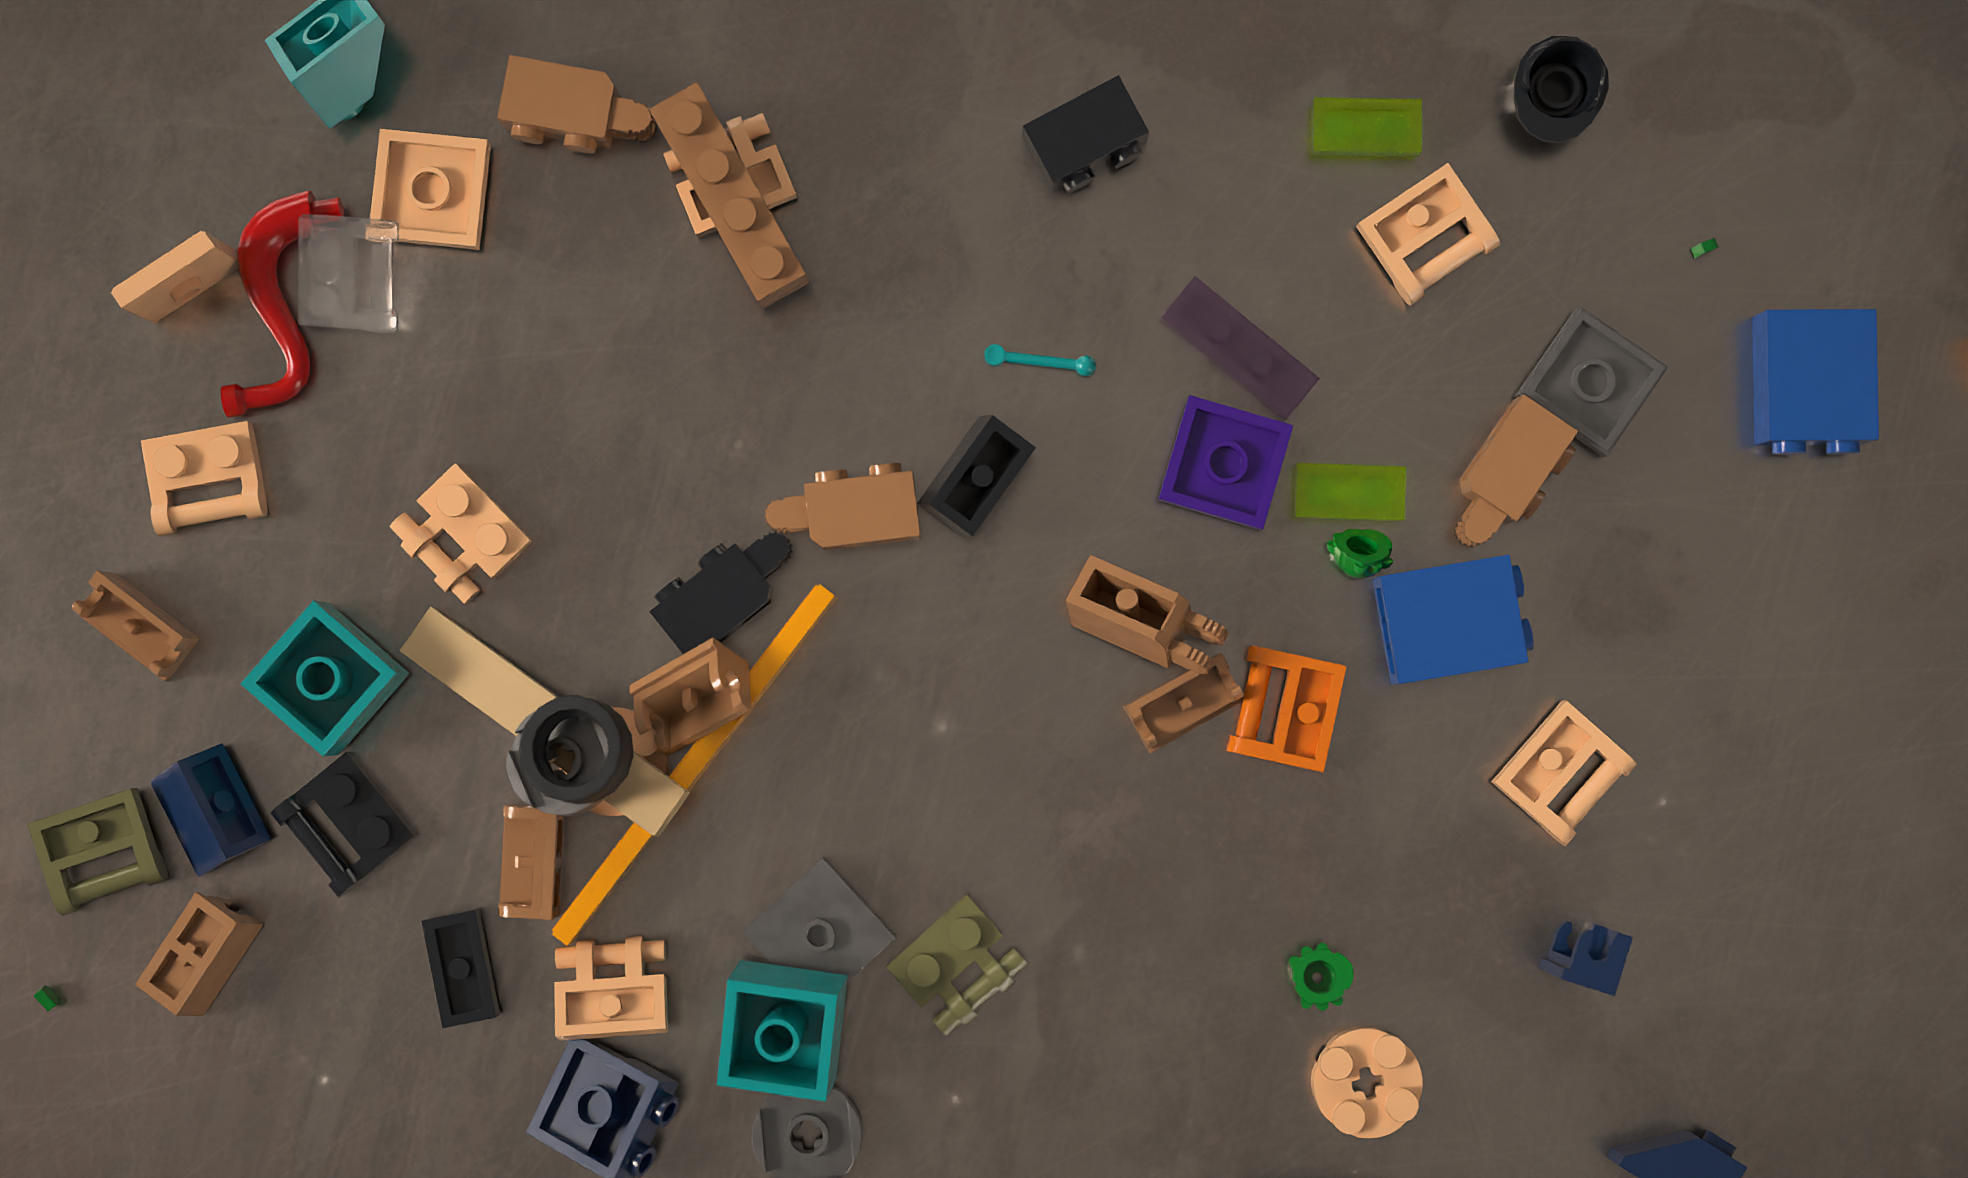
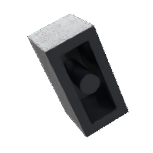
[1022,75,1149,193]
[917,415,1036,537]

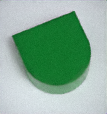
[1691,238,1719,258]
[33,985,59,1012]

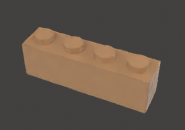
[649,82,810,309]

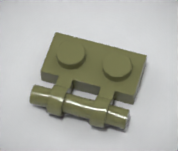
[886,894,1028,1036]

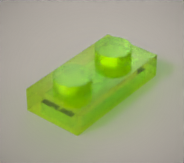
[1311,97,1422,157]
[1293,463,1406,522]

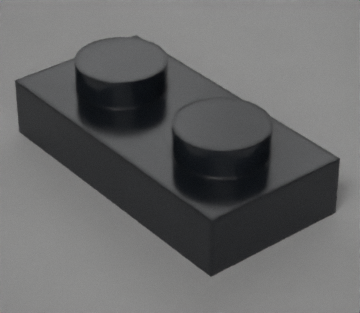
[421,908,500,1029]

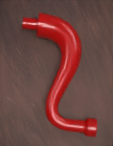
[220,190,344,418]

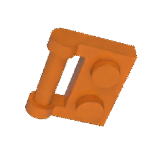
[1226,645,1347,772]

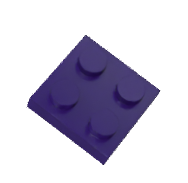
[1158,395,1294,530]

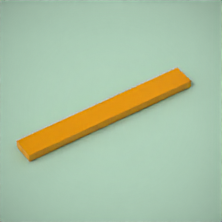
[552,584,838,946]

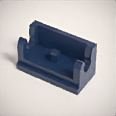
[1539,921,1633,996]

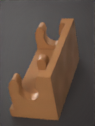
[72,571,200,681]
[629,638,752,757]
[1123,653,1244,754]
[498,805,565,920]
[135,892,263,1016]

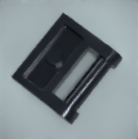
[270,752,418,898]

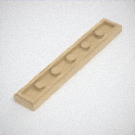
[399,606,690,838]

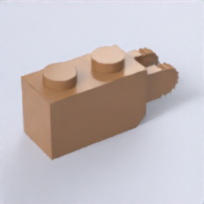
[497,55,658,153]
[1454,394,1578,547]
[764,463,921,551]
[1065,555,1229,675]

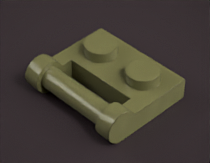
[27,788,168,916]

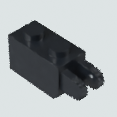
[649,531,793,654]

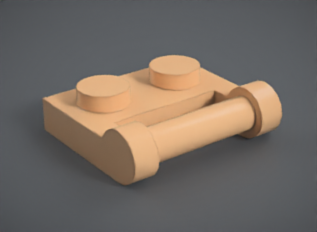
[1356,163,1500,305]
[141,421,268,536]
[1491,700,1637,847]

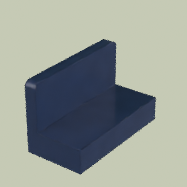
[151,743,271,876]

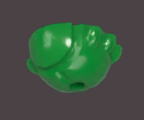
[1327,528,1393,579]
[1289,943,1354,1011]

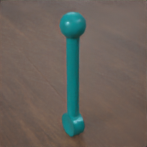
[984,344,1096,376]

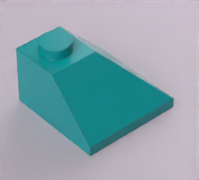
[264,0,385,129]

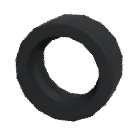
[519,695,634,804]

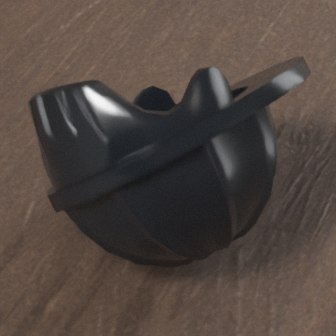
[1514,36,1609,143]

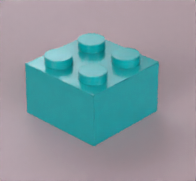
[240,600,410,757]
[717,960,848,1102]

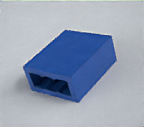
[1752,309,1879,455]
[1373,554,1534,685]

